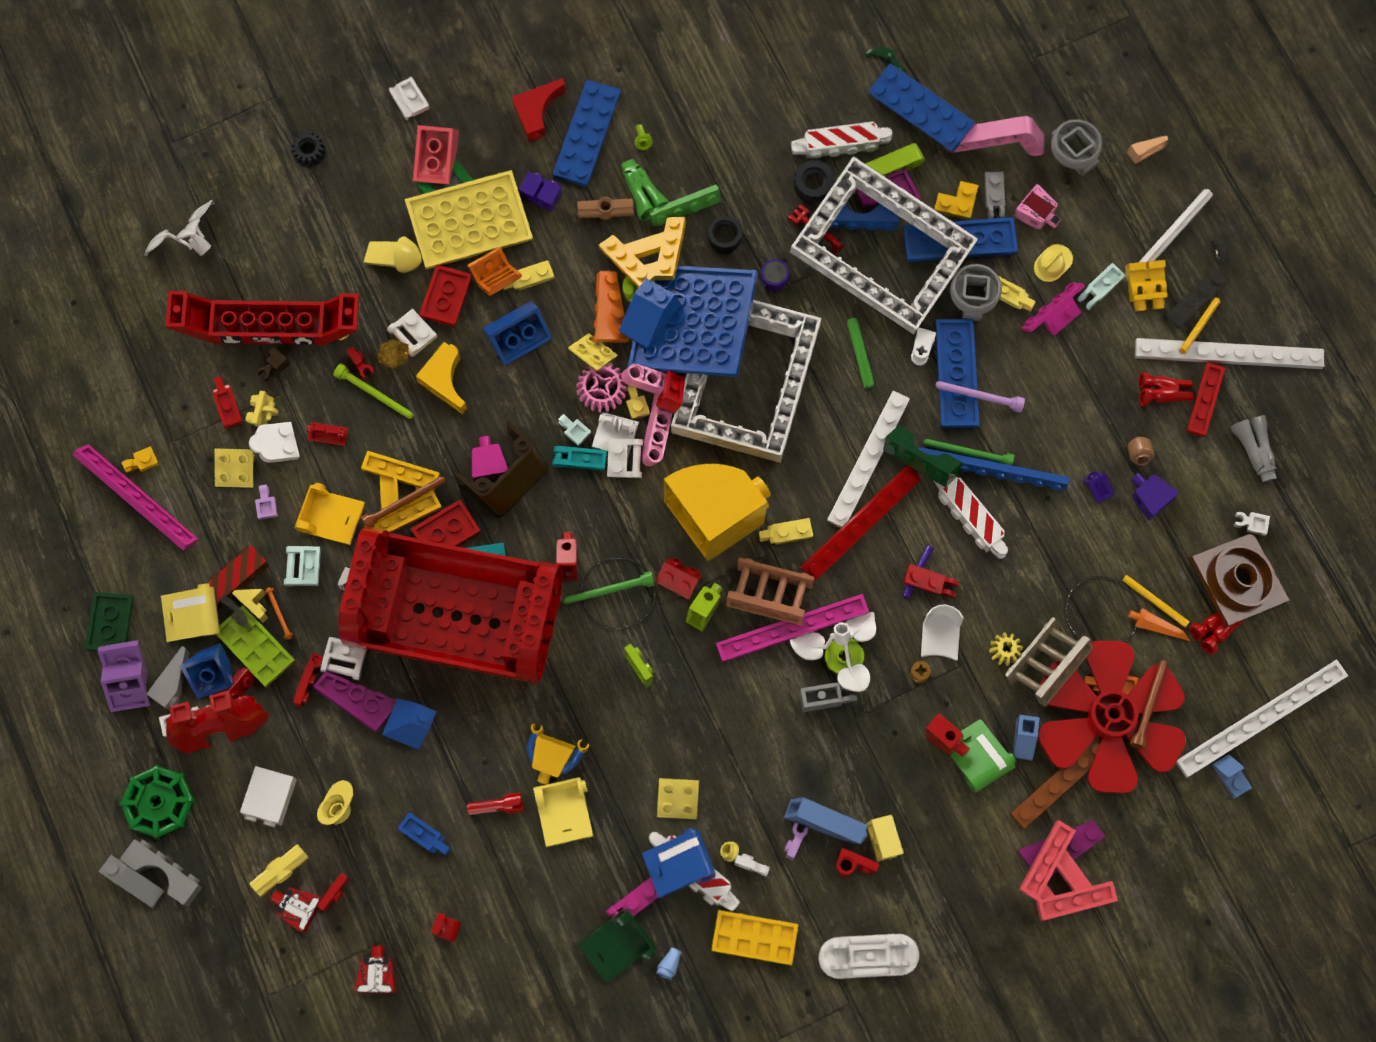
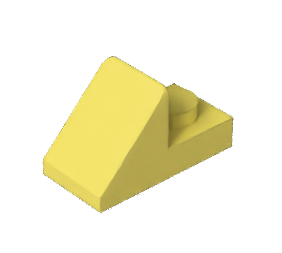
[232,589,268,623]

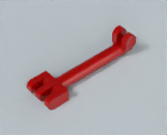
[787,205,844,255]

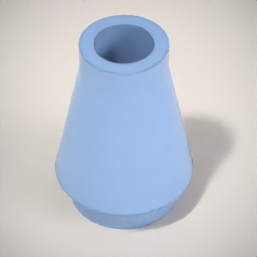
[656,948,681,980]

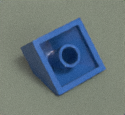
[180,643,234,699]
[382,698,437,750]

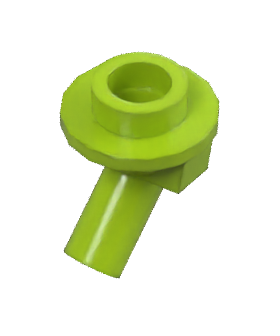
[635,124,653,150]

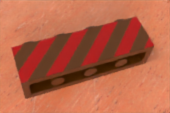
[208,545,269,612]

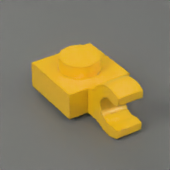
[121,446,159,473]

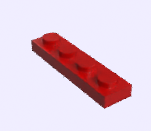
[1186,362,1225,437]

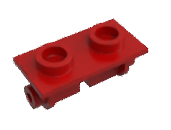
[307,422,348,446]
[219,667,257,700]

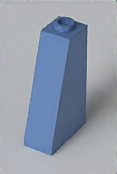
[784,797,867,845]

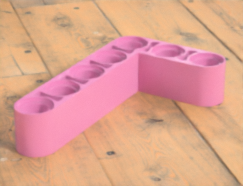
[946,116,1044,156]
[622,364,673,467]

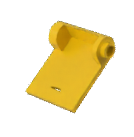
[294,483,365,545]

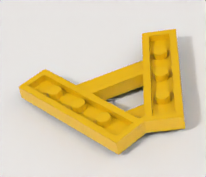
[599,217,686,288]
[361,451,442,533]

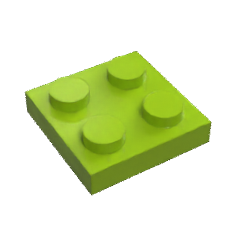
[624,644,654,688]

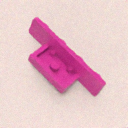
[1021,282,1085,335]

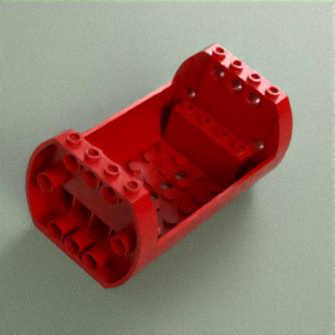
[338,527,563,684]

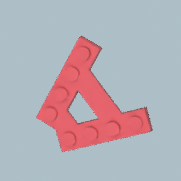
[1019,820,1118,921]

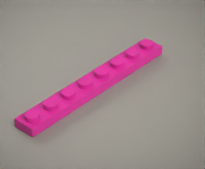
[73,444,198,551]
[716,594,869,663]

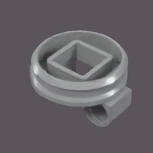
[1050,119,1102,176]
[950,264,1002,322]

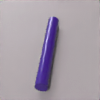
[902,545,933,599]

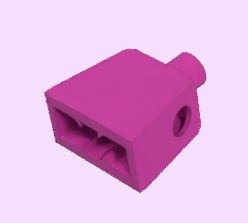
[472,436,508,482]

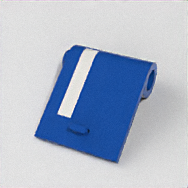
[642,828,716,898]

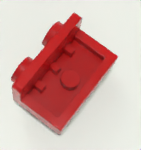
[655,558,702,600]

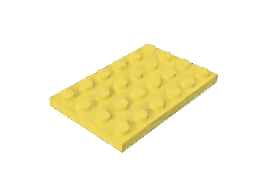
[405,170,533,270]

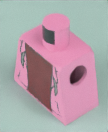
[1014,184,1061,230]

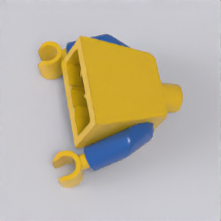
[526,723,589,784]

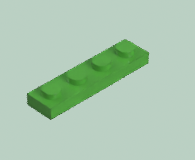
[648,185,721,228]

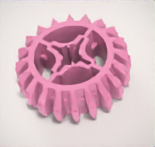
[577,364,628,413]

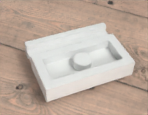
[389,77,430,120]

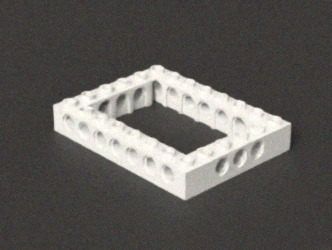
[790,157,978,334]
[671,300,821,463]

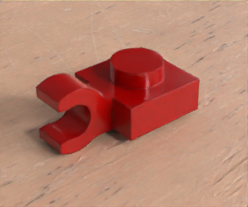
[346,346,375,380]

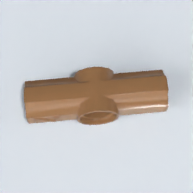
[578,197,634,220]

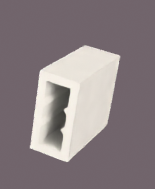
[240,766,297,827]

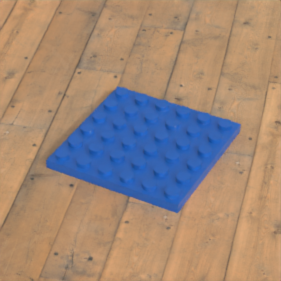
[628,266,758,377]

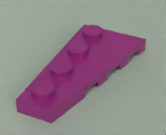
[313,671,397,733]
[1017,821,1105,876]

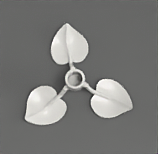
[145,200,214,257]
[790,612,876,692]

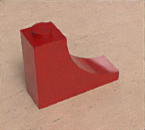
[512,79,566,142]

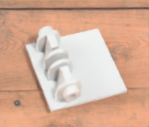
[592,412,639,456]

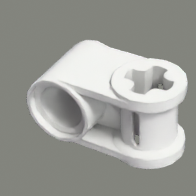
[911,327,936,366]

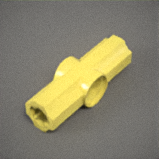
[249,844,309,897]

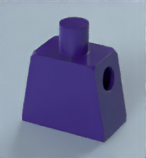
[1131,473,1179,521]

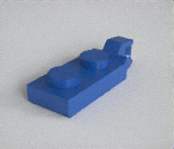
[397,812,451,856]

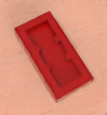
[317,873,351,912]

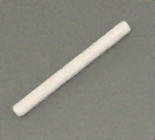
[1139,189,1213,262]

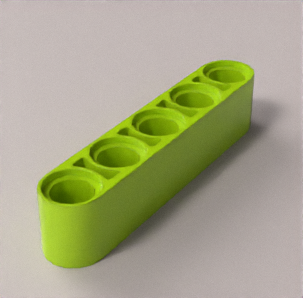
[837,143,925,194]

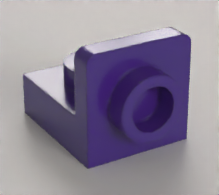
[1082,471,1114,503]

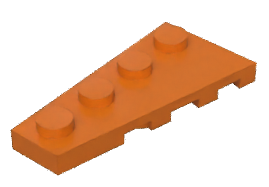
[593,271,629,343]

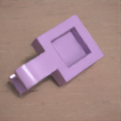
[255,485,278,520]
[784,823,808,861]

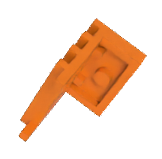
[467,247,522,296]

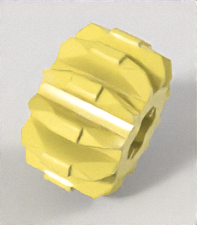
[989,633,1023,666]

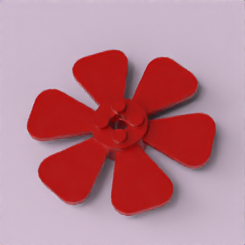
[1038,640,1186,793]

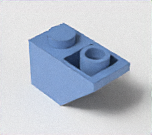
[1013,715,1040,761]

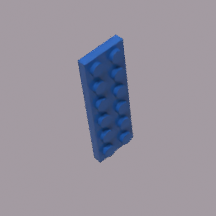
[868,63,975,153]
[553,80,621,187]
[903,217,1018,262]
[935,319,980,428]

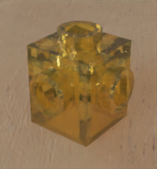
[379,339,409,368]

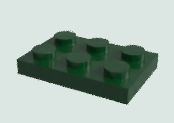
[85,592,134,651]

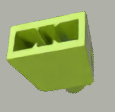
[686,583,722,632]

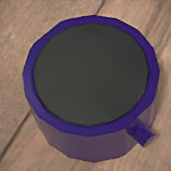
[761,259,789,291]

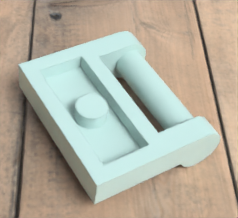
[284,546,321,587]

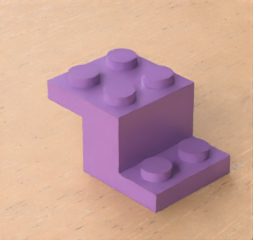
[98,640,151,712]

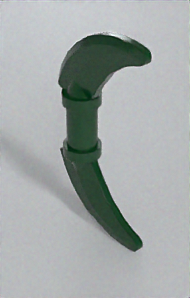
[866,47,906,74]

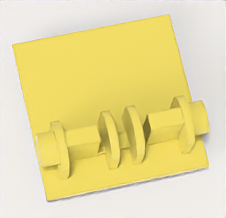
[568,333,618,371]
[215,448,256,488]
[657,778,699,819]

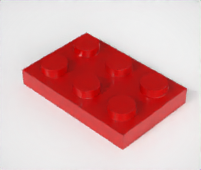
[419,265,472,327]
[411,499,481,547]

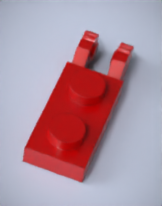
[903,564,959,598]

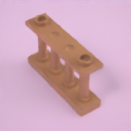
[726,558,814,626]

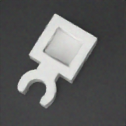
[1234,512,1270,536]
[734,854,770,876]

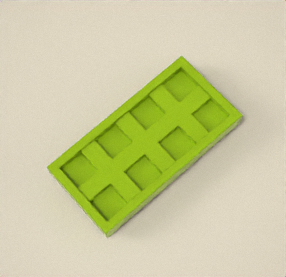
[216,605,296,688]

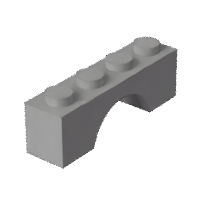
[120,839,202,907]

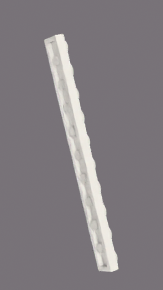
[1135,338,1324,369]
[1176,660,1348,778]

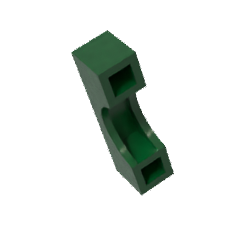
[883,425,962,488]

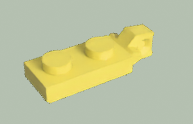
[504,260,555,291]
[984,276,1036,312]
[759,518,813,545]

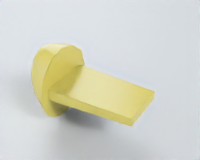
[364,237,422,273]

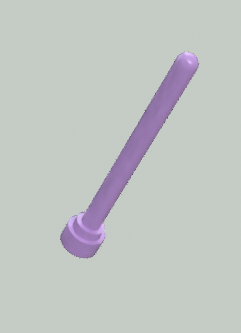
[935,381,1025,413]

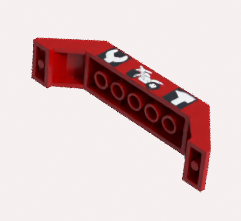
[165,291,359,345]

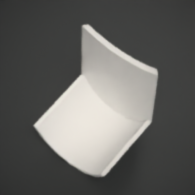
[921,605,964,661]

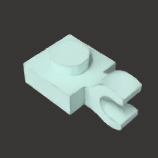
[558,414,591,446]

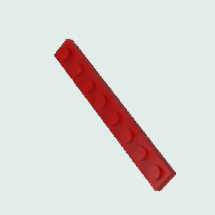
[799,465,921,582]

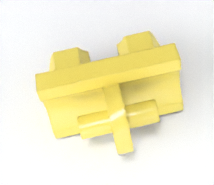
[245,391,278,427]

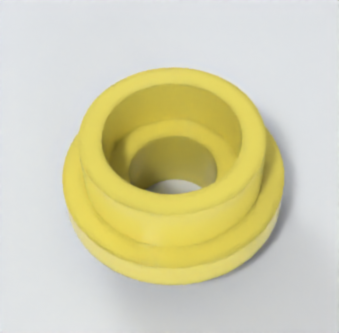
[720,842,739,862]

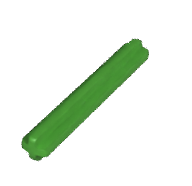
[847,318,874,388]

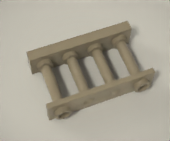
[1005,617,1094,707]

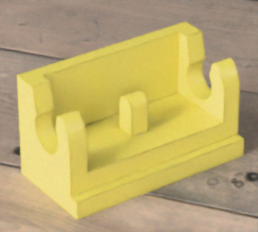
[866,815,903,862]

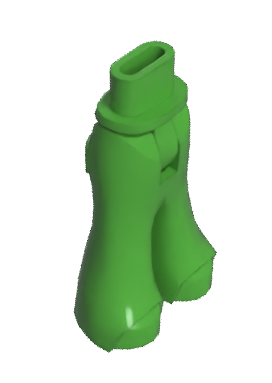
[621,159,669,221]

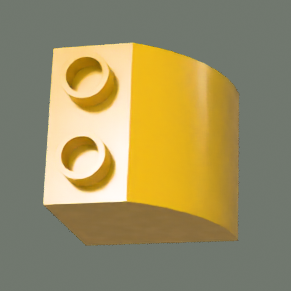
[664,464,771,562]

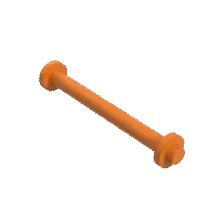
[265,587,293,640]

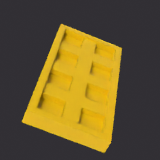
[712,910,798,966]

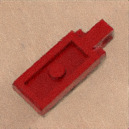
[212,376,243,429]
[293,653,323,708]

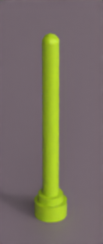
[333,363,413,419]

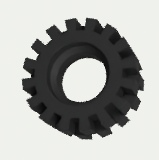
[291,131,326,167]

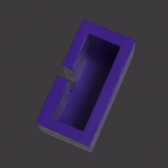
[518,171,562,212]

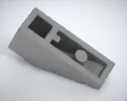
[146,646,190,711]
[99,855,165,908]

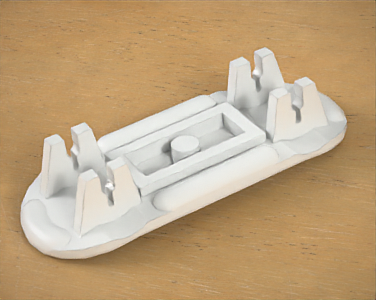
[819,934,919,979]

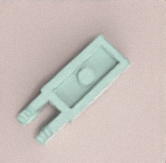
[1077,263,1126,310]

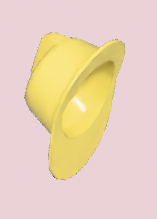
[1034,244,1073,282]
[317,780,353,825]

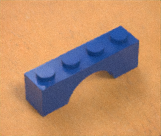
[829,203,899,231]

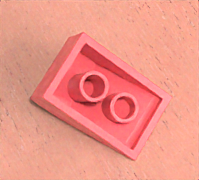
[413,125,459,184]

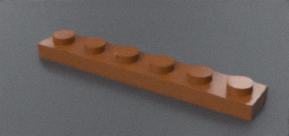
[1010,736,1101,829]

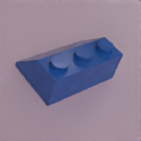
[482,301,553,366]

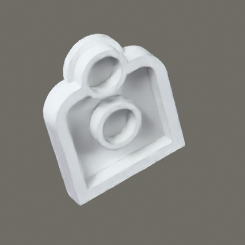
[249,422,300,463]

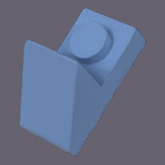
[1212,755,1252,799]

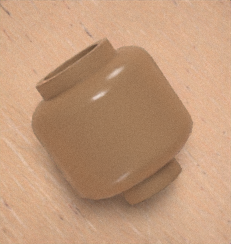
[1128,436,1154,465]

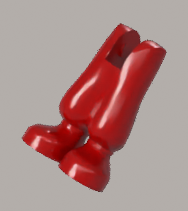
[1138,372,1194,407]
[1189,612,1244,655]

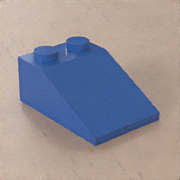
[619,278,681,349]

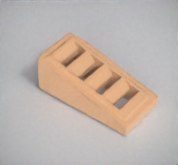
[1127,136,1169,163]

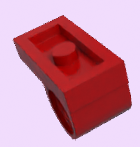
[656,370,685,414]
[835,848,880,877]
[431,912,461,942]

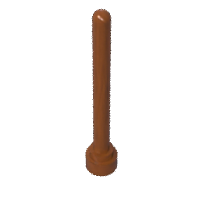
[361,476,446,528]
[1129,660,1167,749]

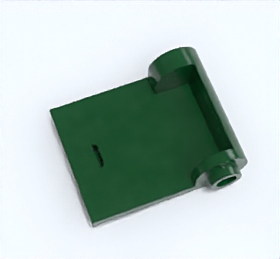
[577,908,656,984]

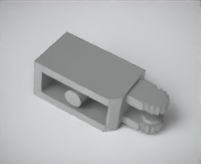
[799,683,857,712]

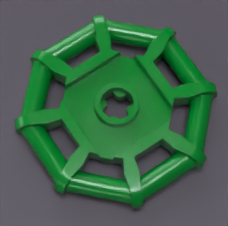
[119,764,195,840]

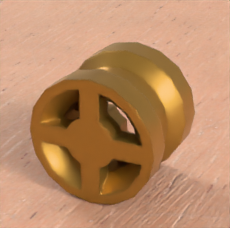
[910,661,931,683]

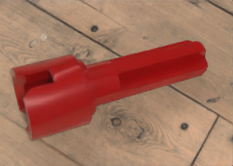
[467,792,524,815]

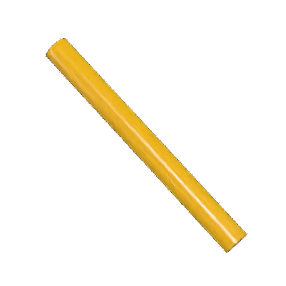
[1179,298,1220,354]
[1122,575,1190,627]

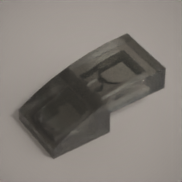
[219,594,253,632]

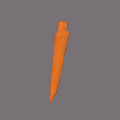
[1128,608,1191,642]

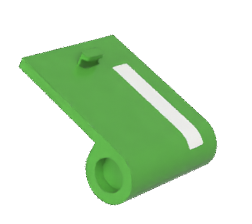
[948,719,1016,793]

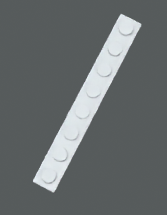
[827,391,910,528]

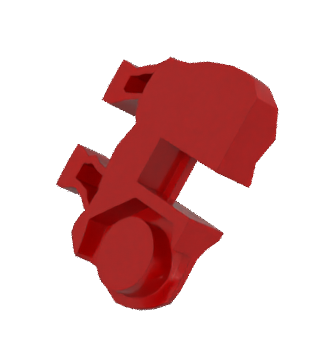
[166,691,269,753]

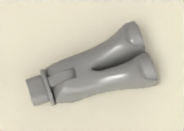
[1230,415,1277,483]

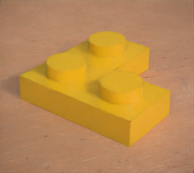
[934,181,978,220]

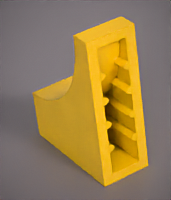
[416,342,467,414]

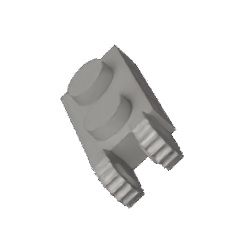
[984,172,1005,219]

